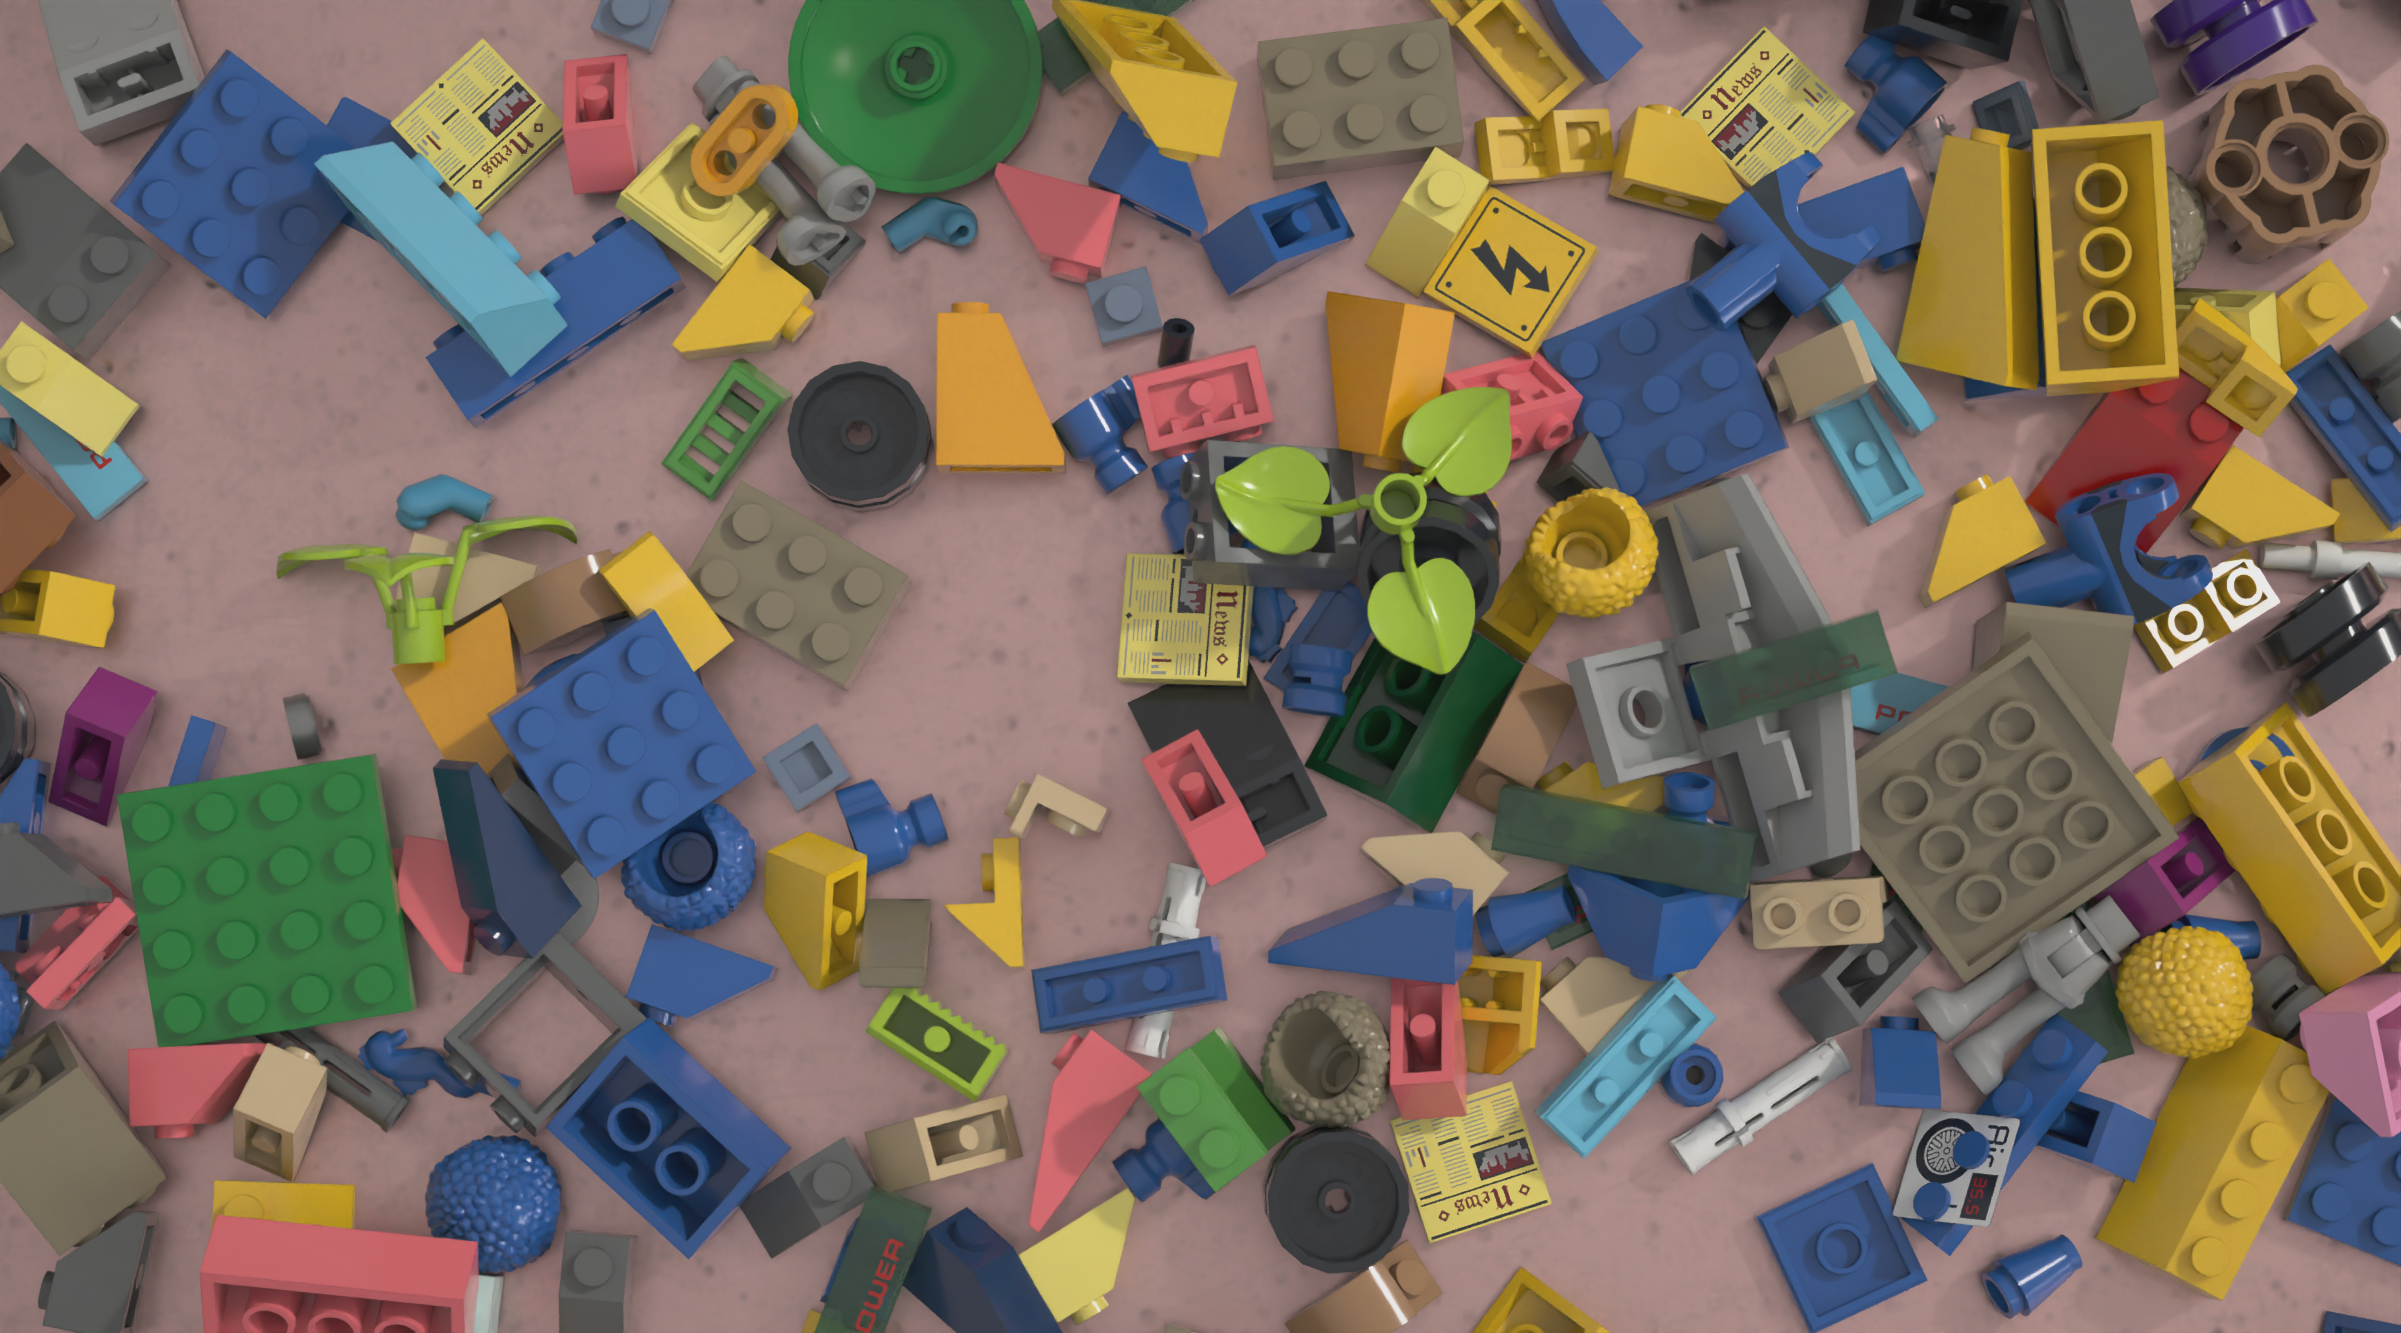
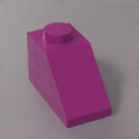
[48,667,158,827]
[2094,817,2236,947]

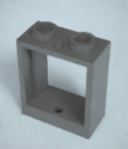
[2028,0,2159,124]
[1180,440,1359,591]
[443,932,647,1137]

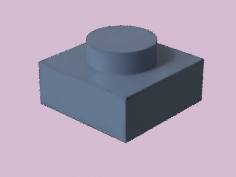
[591,0,674,55]
[1085,266,1163,347]
[762,723,852,813]

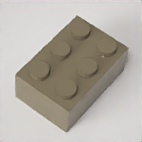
[1257,18,1464,180]
[686,480,912,693]

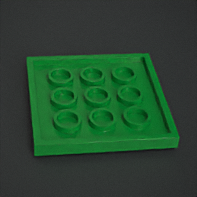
[117,754,417,1047]

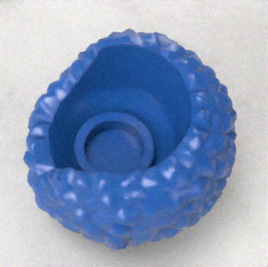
[621,803,756,931]
[425,1135,562,1273]

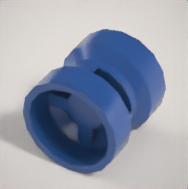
[1282,643,1353,717]

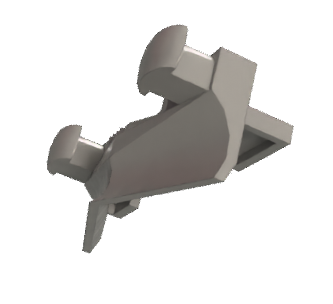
[1566,473,1861,884]

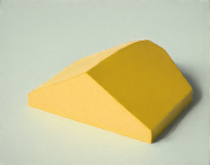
[1458,955,1542,1075]

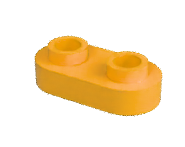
[690,84,798,196]

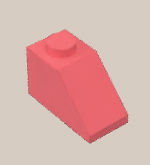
[562,54,638,195]
[994,163,1122,283]
[1141,729,1267,887]
[392,835,476,975]
[1390,977,1467,1120]
[128,1043,274,1139]

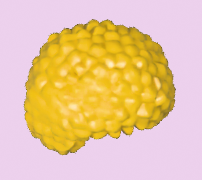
[1523,487,1659,619]
[2115,926,2253,1059]

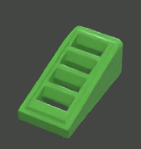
[661,358,792,501]

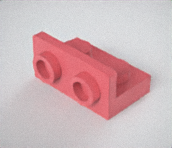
[1131,345,1274,458]
[1440,351,1583,461]
[15,876,139,1011]

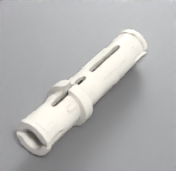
[1124,862,1206,1059]
[1669,1037,1852,1175]

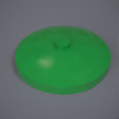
[788,0,1043,194]

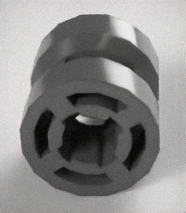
[2250,953,2326,1042]

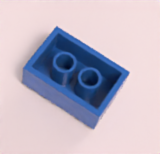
[545,1017,791,1259]

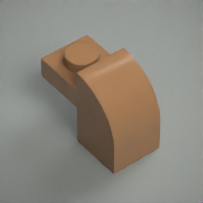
[500,549,630,656]
[1456,662,1577,823]
[1284,1240,1443,1333]

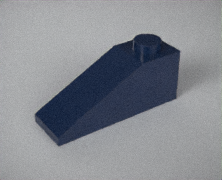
[433,759,582,959]
[902,1207,1062,1333]

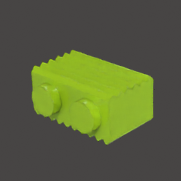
[865,988,1008,1102]

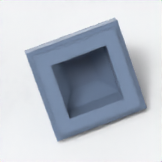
[1973,80,2039,150]

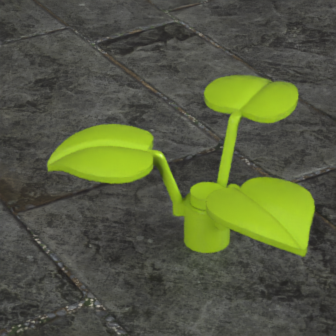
[1215,387,1512,675]
[276,515,577,664]

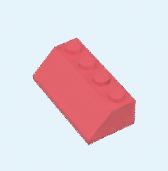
[200,1215,479,1333]

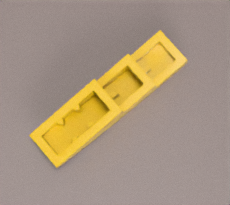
[1420,0,1585,122]

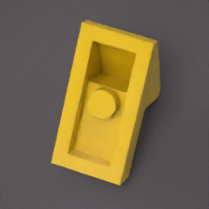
[944,837,1025,969]

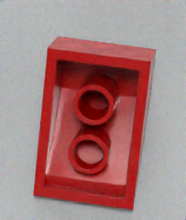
[2024,368,2244,553]

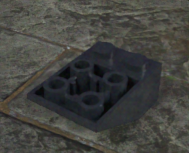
[1862,0,2023,70]
[1128,659,1328,850]

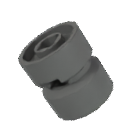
[2341,311,2401,423]

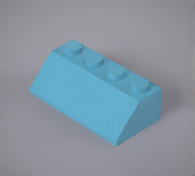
[314,142,568,377]

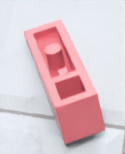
[1029,1029,1153,1233]

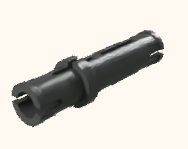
[253,1026,411,1133]

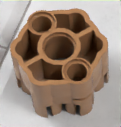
[2186,65,2389,264]

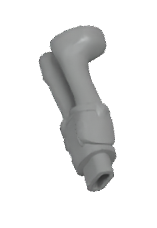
[693,56,875,266]
[1912,895,2140,1095]

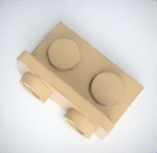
[1004,773,1112,838]
[1750,875,1890,949]

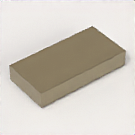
[859,899,931,988]

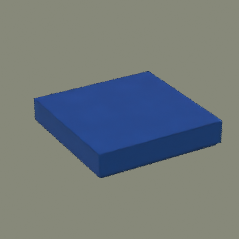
[1754,1163,1928,1333]

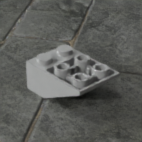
[38,0,205,146]

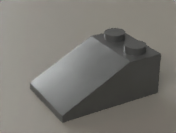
[0,143,172,361]

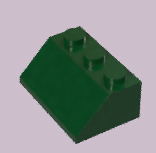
[1304,632,1524,833]

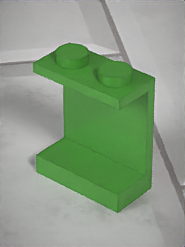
[1136,1026,1296,1193]

